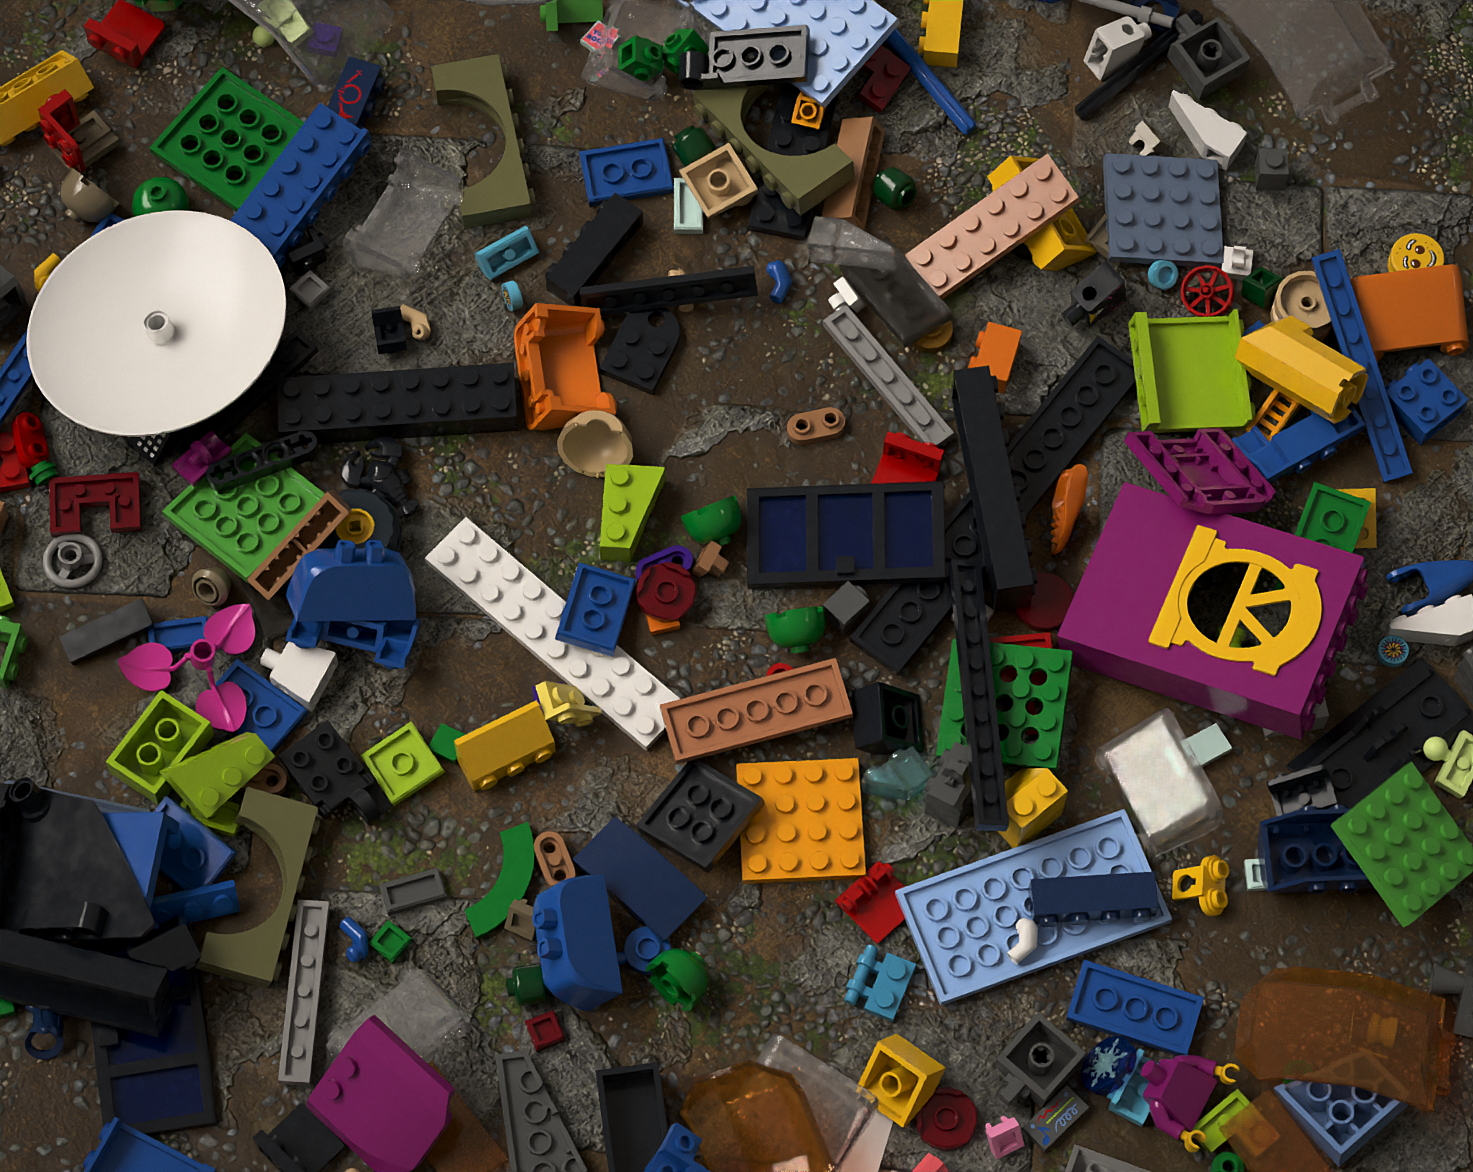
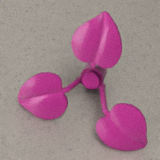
[118,604,255,733]

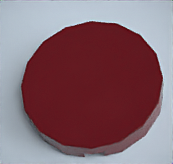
[636,562,696,623]
[1014,572,1073,632]
[914,1087,978,1151]

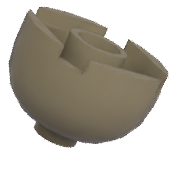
[60,168,120,223]

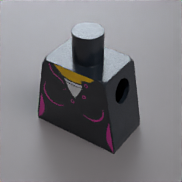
[1061,261,1127,327]

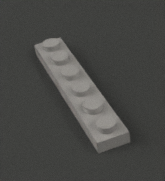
[823,305,954,447]
[278,900,330,1086]

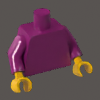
[1141,1055,1240,1153]

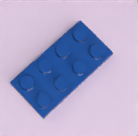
[1066,960,1204,1055]

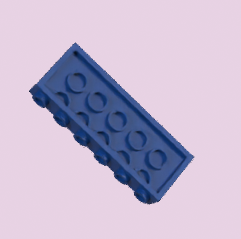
[230,103,372,269]

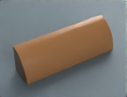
[821,116,885,232]
[247,490,351,601]

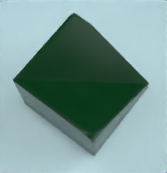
[1241,267,1284,308]

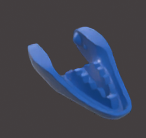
[1386,560,1473,617]

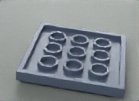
[1103,153,1224,268]

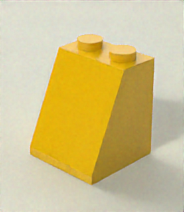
[998,768,1068,848]

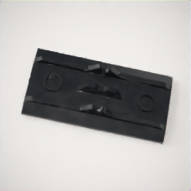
[1286,658,1473,808]

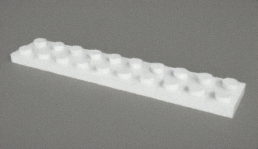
[425,517,680,751]

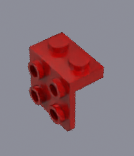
[84,0,165,69]
[38,89,86,173]
[871,431,944,514]

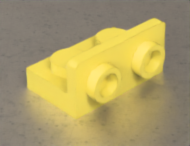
[535,681,602,727]

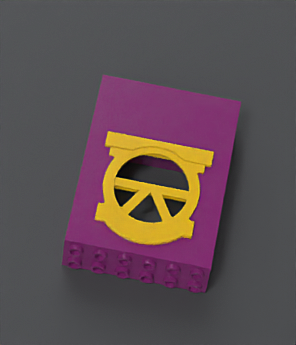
[1057,482,1369,740]

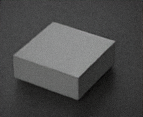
[289,270,331,311]

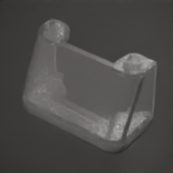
[581,0,696,102]
[343,149,465,279]
[1095,708,1223,858]
[326,968,472,1060]
[731,1034,879,1172]

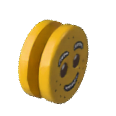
[1387,233,1444,272]

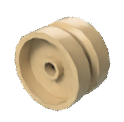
[1270,271,1332,342]

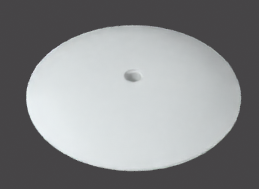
[26,211,287,437]

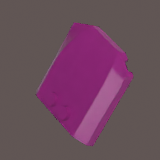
[1124,428,1276,514]
[306,1015,455,1172]

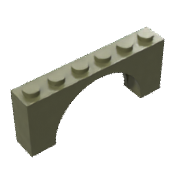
[431,54,536,229]
[693,56,855,216]
[195,787,321,988]

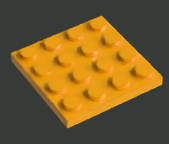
[736,758,866,884]

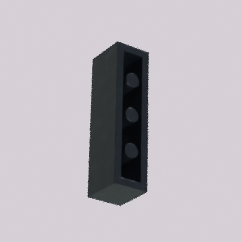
[545,193,643,306]

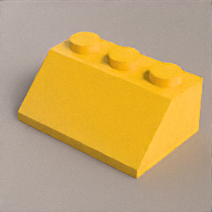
[454,700,555,791]

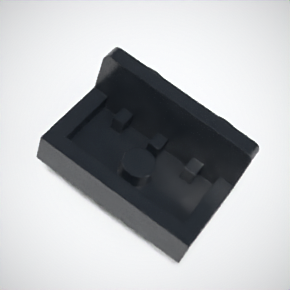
[1266,764,1339,816]

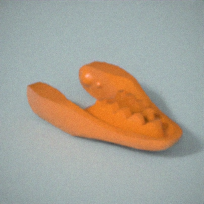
[1050,464,1088,555]

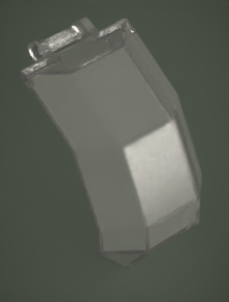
[1212,0,1395,125]

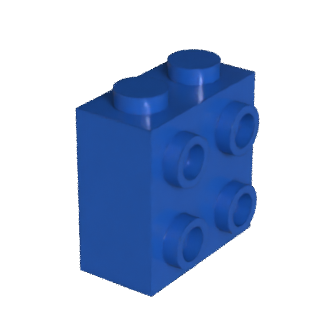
[1385,358,1468,446]

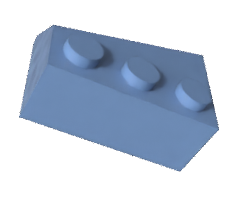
[1274,1049,1410,1167]

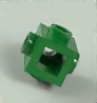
[663,29,709,73]
[618,35,664,82]

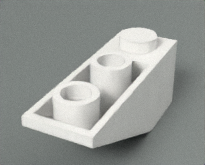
[1168,90,1247,171]
[1385,594,1473,646]

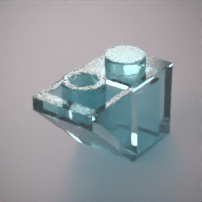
[861,746,934,801]

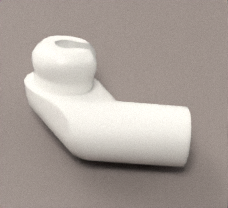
[1007,918,1038,965]

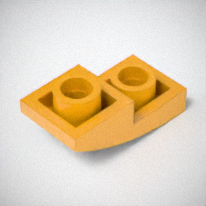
[791,90,826,130]

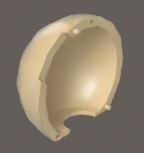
[557,410,633,478]

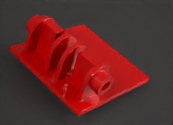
[834,861,905,944]

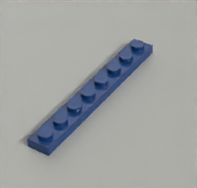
[1311,249,1413,483]

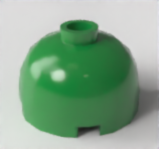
[132,177,191,217]
[680,495,742,546]
[764,606,825,654]
[646,948,709,1011]

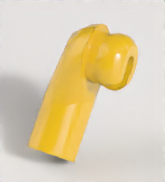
[34,253,62,292]

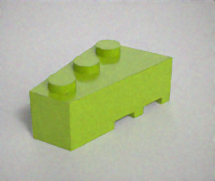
[600,464,666,562]
[159,732,275,819]

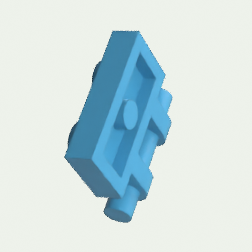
[844,945,916,1023]

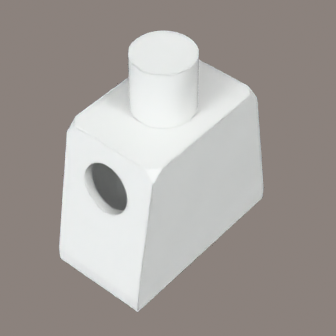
[1083,16,1152,81]
[260,642,338,712]

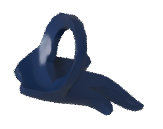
[24,1006,69,1059]

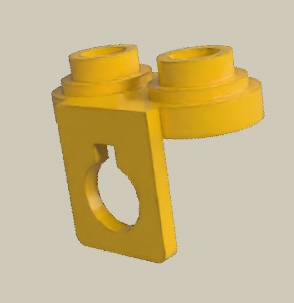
[1172,855,1229,916]

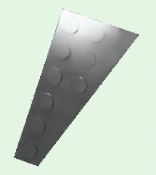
[495,1050,588,1172]

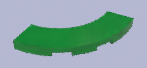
[464,822,535,940]

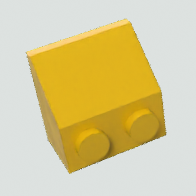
[854,1034,946,1128]

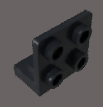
[252,1103,345,1172]

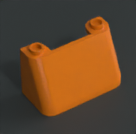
[1350,264,1469,363]
[514,303,617,431]

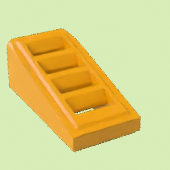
[1245,389,1302,442]

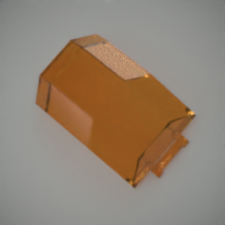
[1234,966,1456,1113]
[680,1060,836,1172]

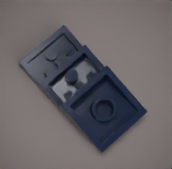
[572,817,707,943]

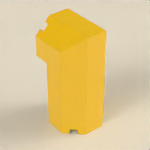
[1234,315,1369,424]

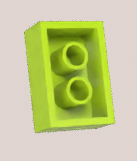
[106,690,214,806]

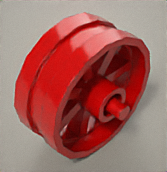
[1180,265,1235,317]

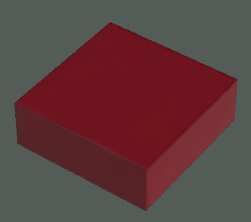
[525,1010,565,1052]

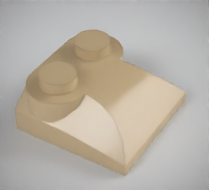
[679,143,758,219]

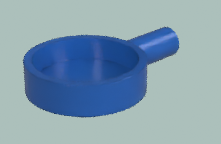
[617,927,671,975]

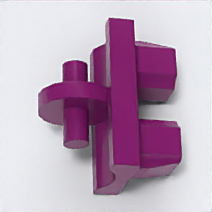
[172,431,232,487]

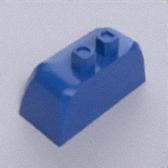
[286,540,416,622]
[532,874,623,1011]

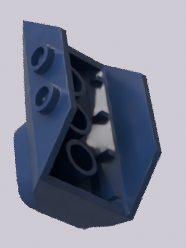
[1258,805,1374,895]

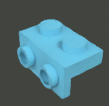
[1107,1048,1159,1127]

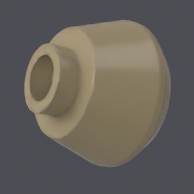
[192,567,231,607]

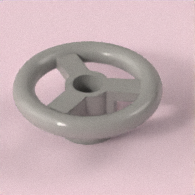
[42,534,103,588]

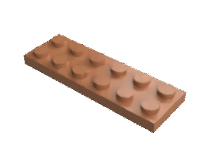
[905,153,1081,302]
[660,658,853,764]

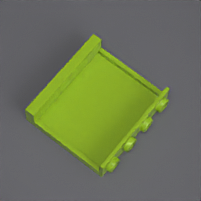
[1128,309,1255,433]

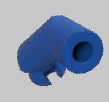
[766,260,792,304]
[340,917,369,963]

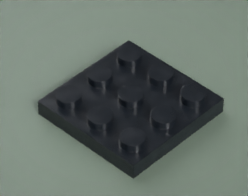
[636,759,765,873]

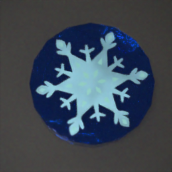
[1081,1036,1137,1096]

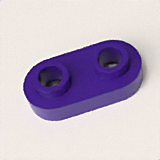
[635,545,693,582]

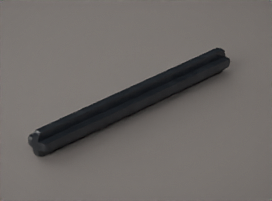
[1075,9,1203,120]

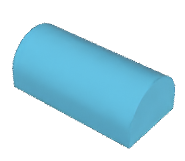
[474,226,540,280]

